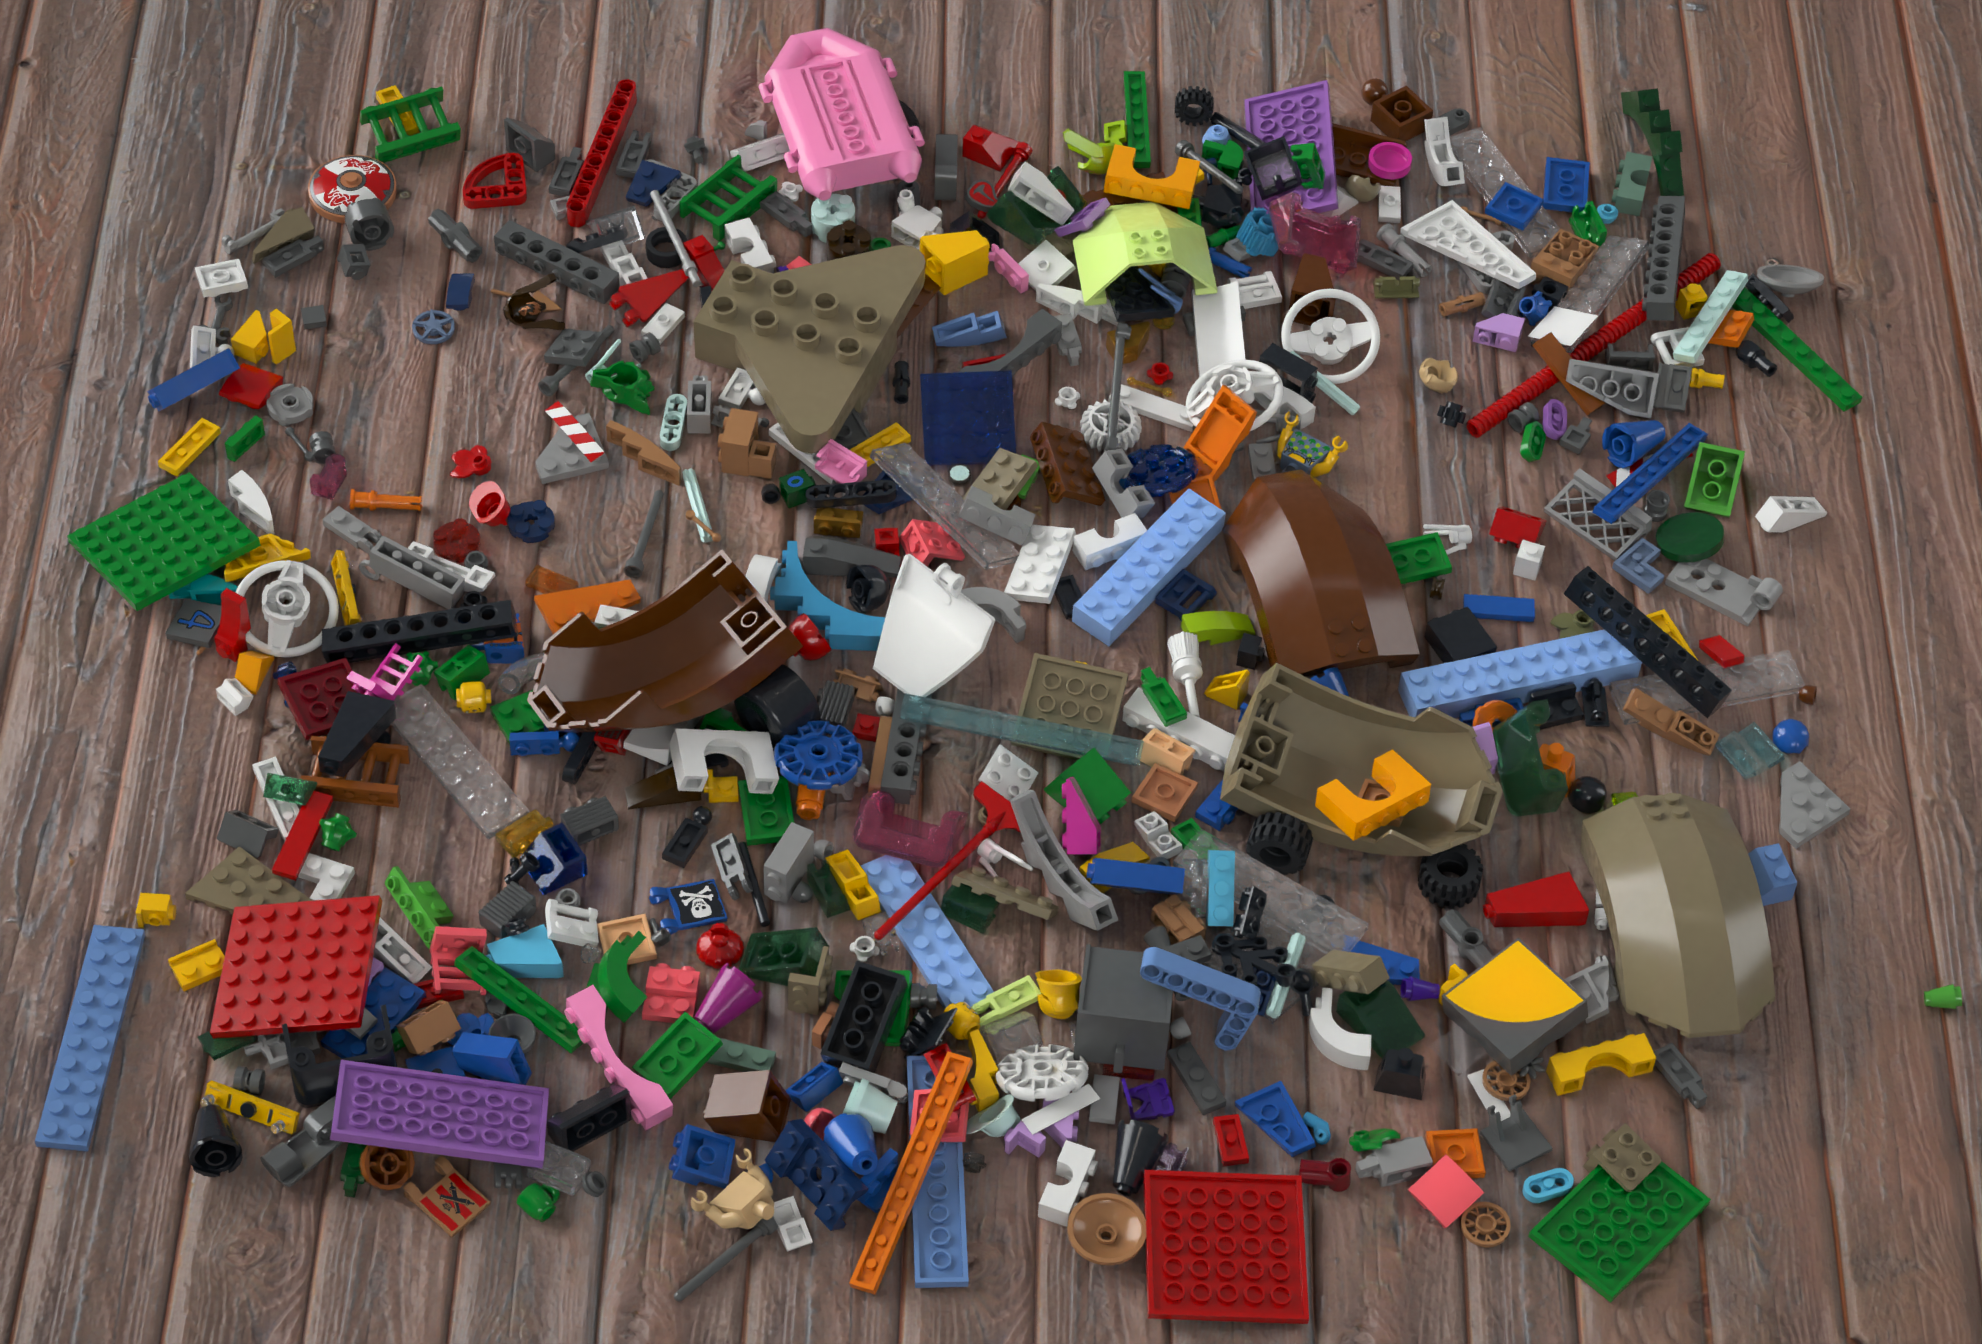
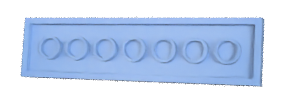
[860,848,994,1010]

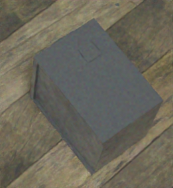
[1073,944,1177,1073]

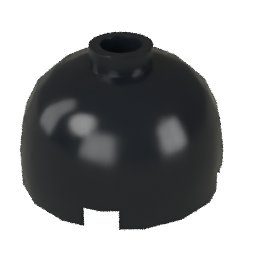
[846,565,890,612]

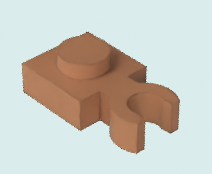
[812,1001,839,1049]

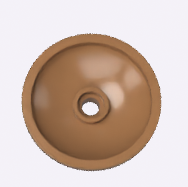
[1067,1193,1146,1265]

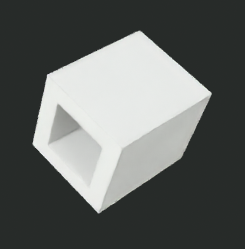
[1513,540,1545,581]

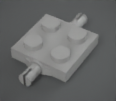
[243,1030,325,1070]

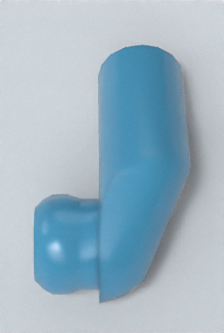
[1302,1111,1331,1145]

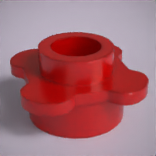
[1146,362,1173,385]

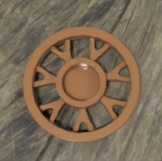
[1482,1061,1531,1101]
[1461,1202,1511,1247]

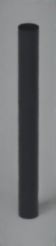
[738,842,770,927]

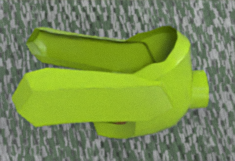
[1062,128,1115,175]

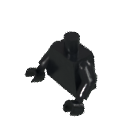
[1192,168,1252,229]

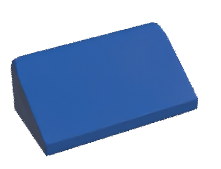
[786,1062,843,1112]

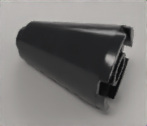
[189,1104,243,1177]
[1113,1120,1169,1196]

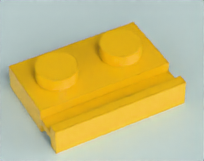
[168,939,225,992]

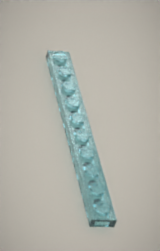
[900,693,1144,766]

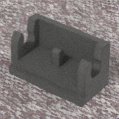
[1605,343,1655,372]

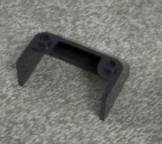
[282,1004,397,1108]

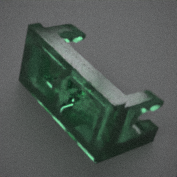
[807,860,850,918]
[941,883,999,934]

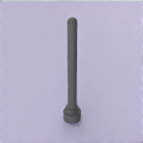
[1175,140,1243,194]
[538,325,614,396]
[623,490,664,578]
[674,1217,778,1302]

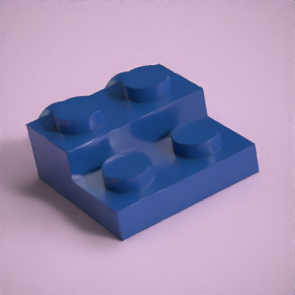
[669,1124,736,1189]

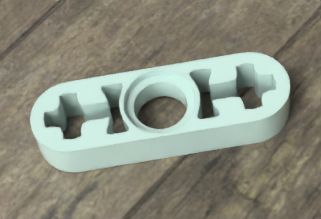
[660,394,687,451]

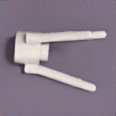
[1423,524,1472,555]
[977,838,1033,877]

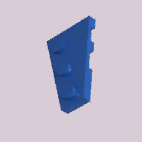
[1342,936,1420,985]
[1235,1081,1316,1157]

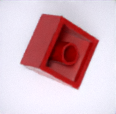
[1489,506,1547,549]

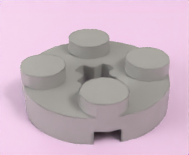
[267,384,314,426]

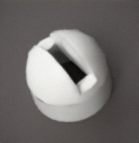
[875,697,895,716]

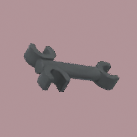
[199,296,233,345]

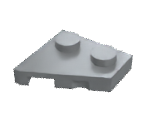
[1564,959,1610,1024]

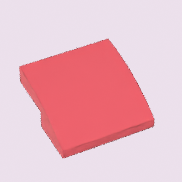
[910,1089,969,1142]
[1408,1154,1484,1228]

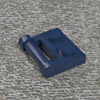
[1155,569,1217,621]

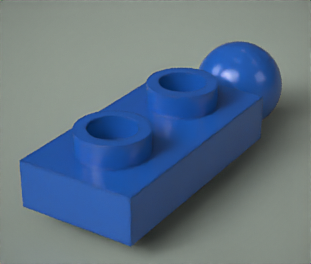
[509,731,580,756]

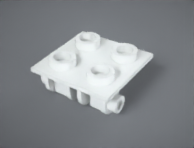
[978,744,1039,801]

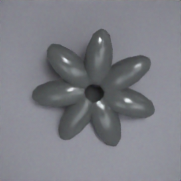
[1519,1057,1546,1079]

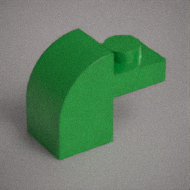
[1202,140,1244,179]

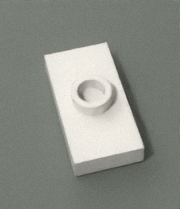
[1378,186,1401,223]
[641,303,685,345]

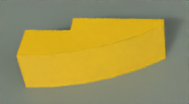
[825,849,881,920]

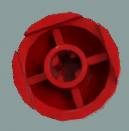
[789,613,832,661]

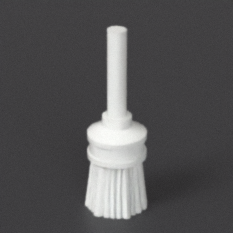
[1167,631,1203,718]

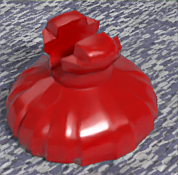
[696,923,744,969]

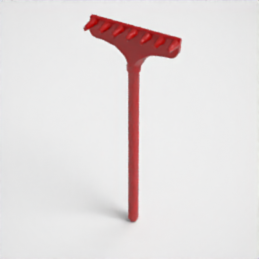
[874,781,1021,940]

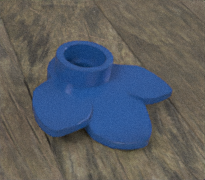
[447,1013,494,1046]

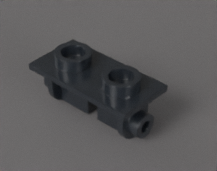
[1581,678,1610,727]
[1232,886,1267,939]

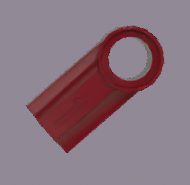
[1299,1158,1351,1192]

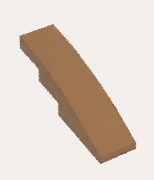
[606,420,681,486]

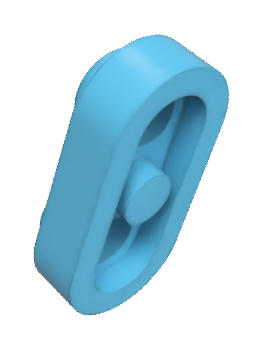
[1522,1168,1574,1203]

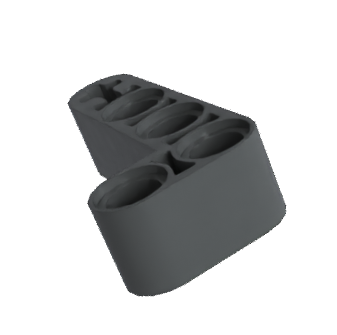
[934,134,958,201]

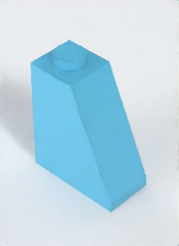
[485,924,564,978]

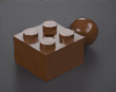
[1361,78,1433,142]

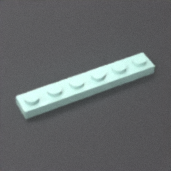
[1673,270,1748,364]

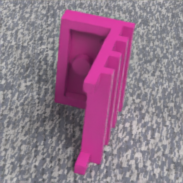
[346,643,423,705]

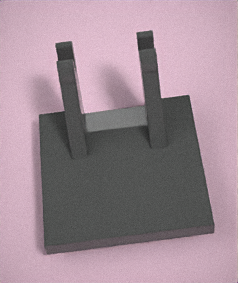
[1480,1095,1553,1172]

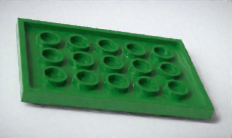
[1528,1161,1711,1303]

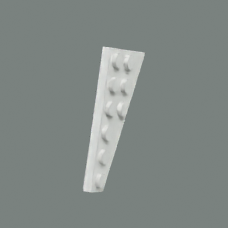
[1400,200,1536,289]

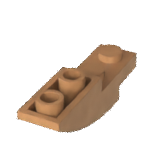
[1623,688,1720,756]

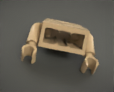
[691,1148,774,1229]

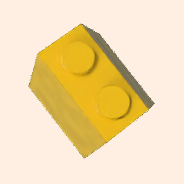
[919,230,990,295]

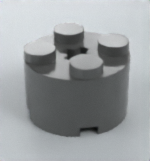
[345,198,394,251]

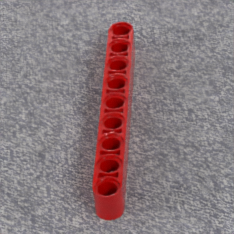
[566,79,637,227]

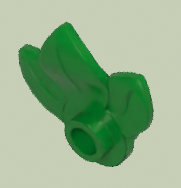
[1349,1128,1401,1151]

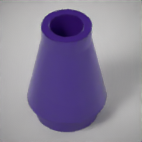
[1400,976,1440,1001]

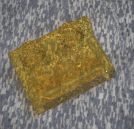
[495,809,554,858]

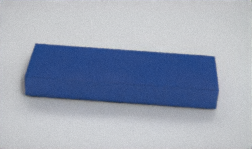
[1463,594,1535,622]

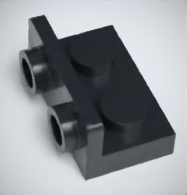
[1527,684,1584,730]

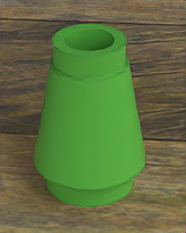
[1924,984,1962,1009]

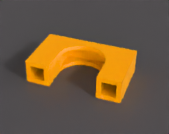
[1104,144,1200,209]
[1315,749,1431,841]

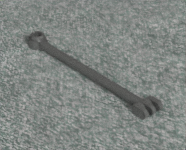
[1104,322,1132,452]

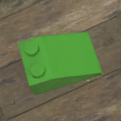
[1684,442,1745,518]

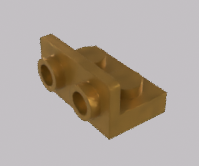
[814,508,864,538]

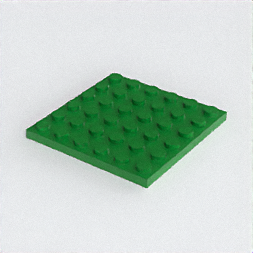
[67,472,261,611]

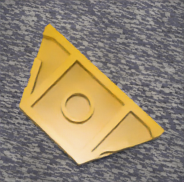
[224,533,311,583]

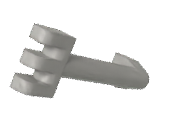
[222,208,285,254]

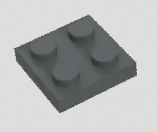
[544,329,605,367]

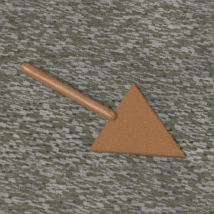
[491,289,562,312]

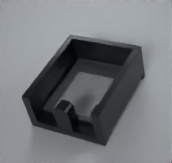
[1244,136,1302,201]

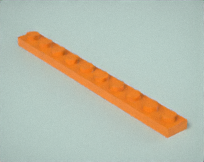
[849,1051,973,1295]

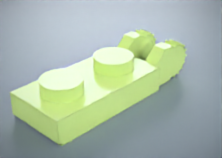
[971,975,1041,1028]

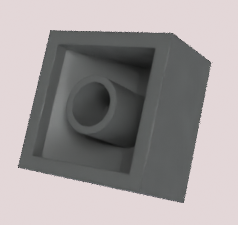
[504,117,555,172]

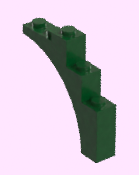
[1621,88,1684,196]

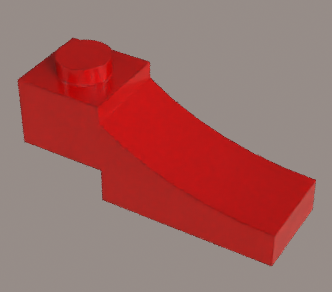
[683,234,725,291]
[214,588,251,662]

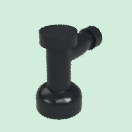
[504,852,541,885]

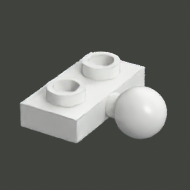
[190,326,234,368]
[718,367,766,409]

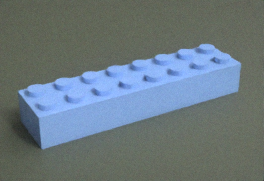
[1072,488,1226,646]

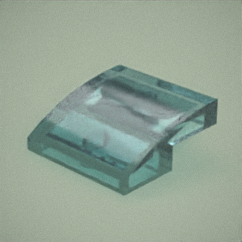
[1715,722,1785,779]

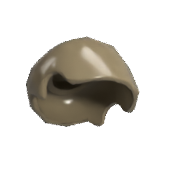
[1346,175,1381,203]

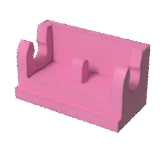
[815,439,867,483]

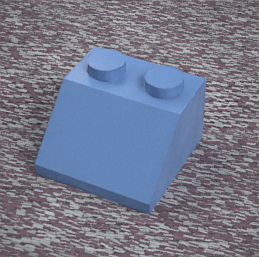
[1748,843,1797,906]

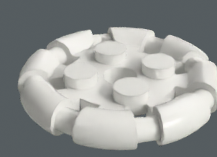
[995,1044,1089,1102]

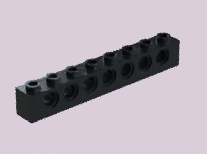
[1564,566,1732,719]
[322,600,517,663]

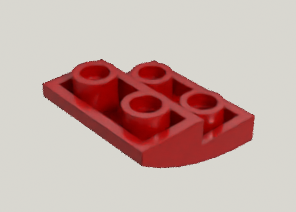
[219,363,283,409]

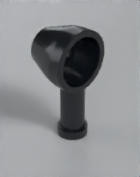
[1290,968,1316,1016]

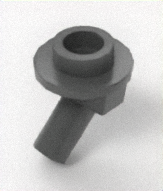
[684,136,705,164]

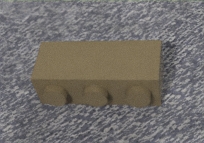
[1312,950,1390,994]

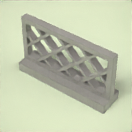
[1544,468,1652,561]

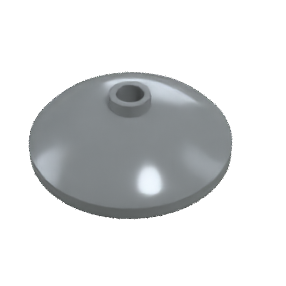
[1757,264,1824,297]

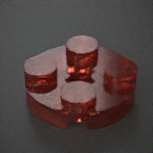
[433,518,481,563]

